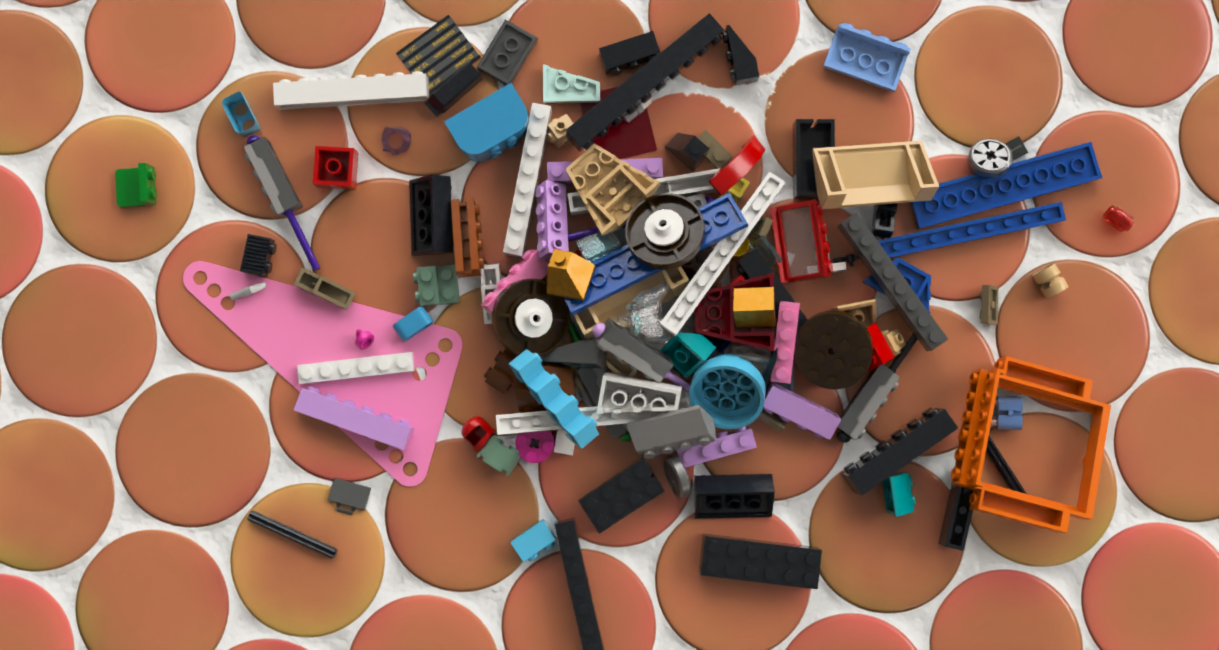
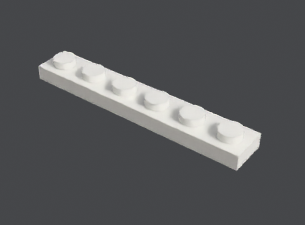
[297,352,415,384]

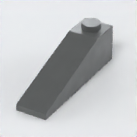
[540,338,608,369]

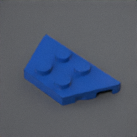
[862,257,931,313]

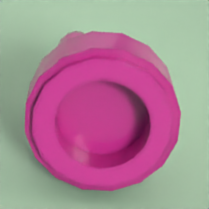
[355,329,375,350]

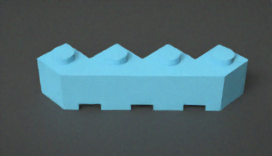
[509,349,599,449]

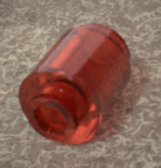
[1103,205,1134,232]

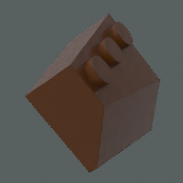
[510,360,578,413]

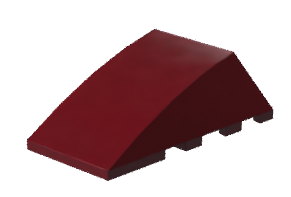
[695,272,775,351]

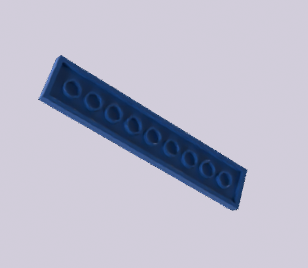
[910,142,1102,229]
[564,193,748,315]

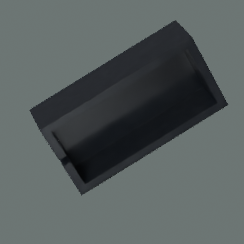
[793,119,835,199]
[578,457,665,534]

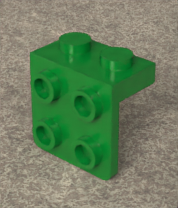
[115,163,157,207]

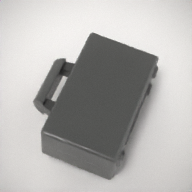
[327,478,371,515]

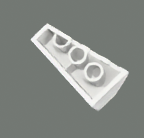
[596,372,682,414]

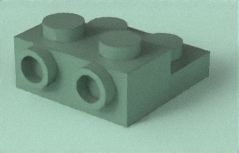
[413,265,460,307]

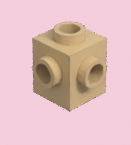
[546,114,573,148]
[881,328,906,356]

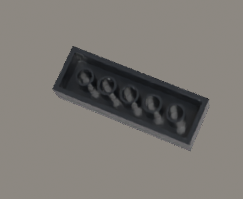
[840,407,958,496]
[699,533,822,589]

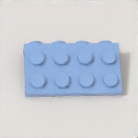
[823,23,911,93]

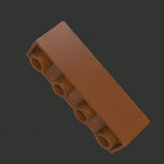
[451,197,484,278]

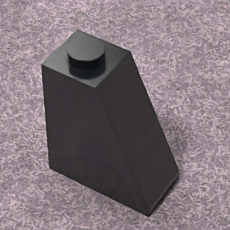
[665,133,710,172]

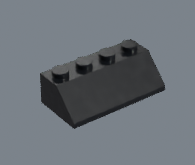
[409,174,453,256]
[694,474,775,519]

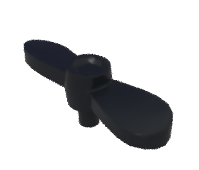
[832,254,860,267]

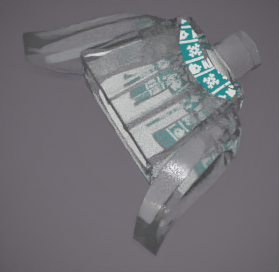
[617,280,672,345]

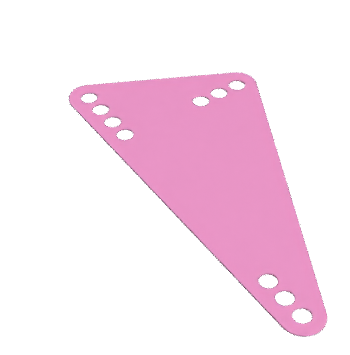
[183,261,463,487]

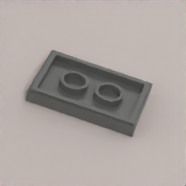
[476,19,538,85]

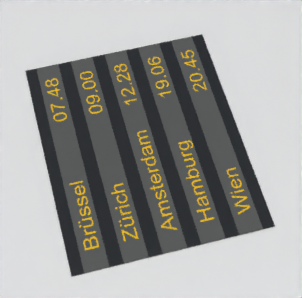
[396,15,481,95]

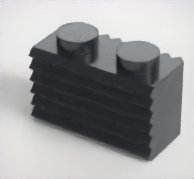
[240,234,277,277]

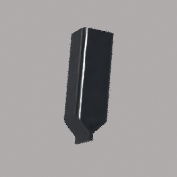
[424,62,483,117]

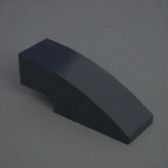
[871,203,898,238]

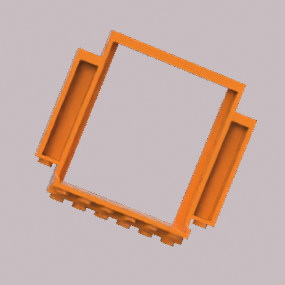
[951,356,1111,533]

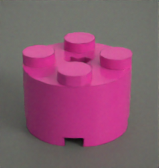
[515,430,555,463]

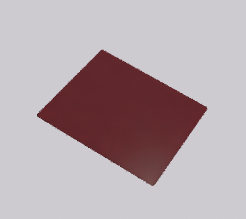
[580,87,657,159]

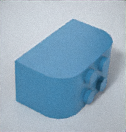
[444,83,529,162]

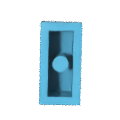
[510,518,556,562]

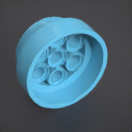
[689,354,766,429]

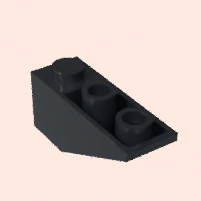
[722,25,760,86]

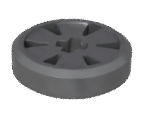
[968,139,1012,178]
[664,455,691,499]

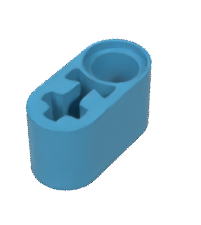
[393,306,433,342]

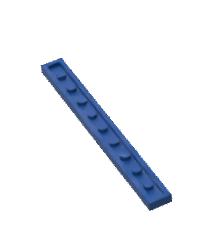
[878,202,1066,258]

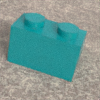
[660,332,716,378]
[882,472,916,517]

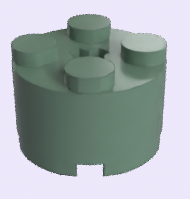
[476,435,521,477]

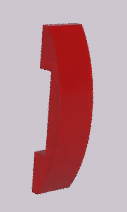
[708,135,766,196]

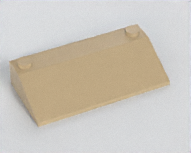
[812,141,939,209]
[574,266,689,340]

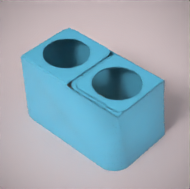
[222,91,261,138]

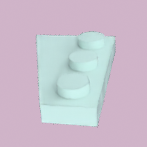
[543,64,600,103]

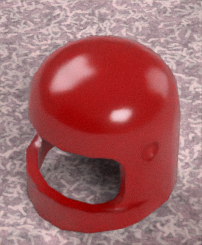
[461,416,496,452]

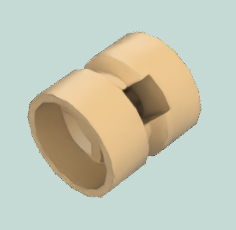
[1032,263,1069,298]

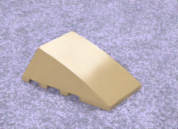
[565,144,661,236]

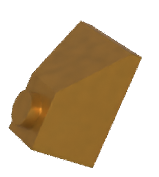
[547,249,596,301]

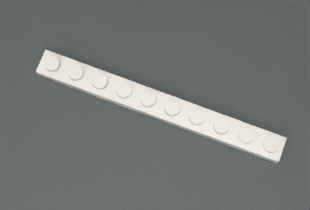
[660,172,785,337]
[496,398,692,435]

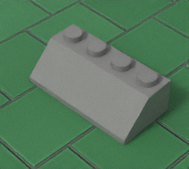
[627,405,716,459]

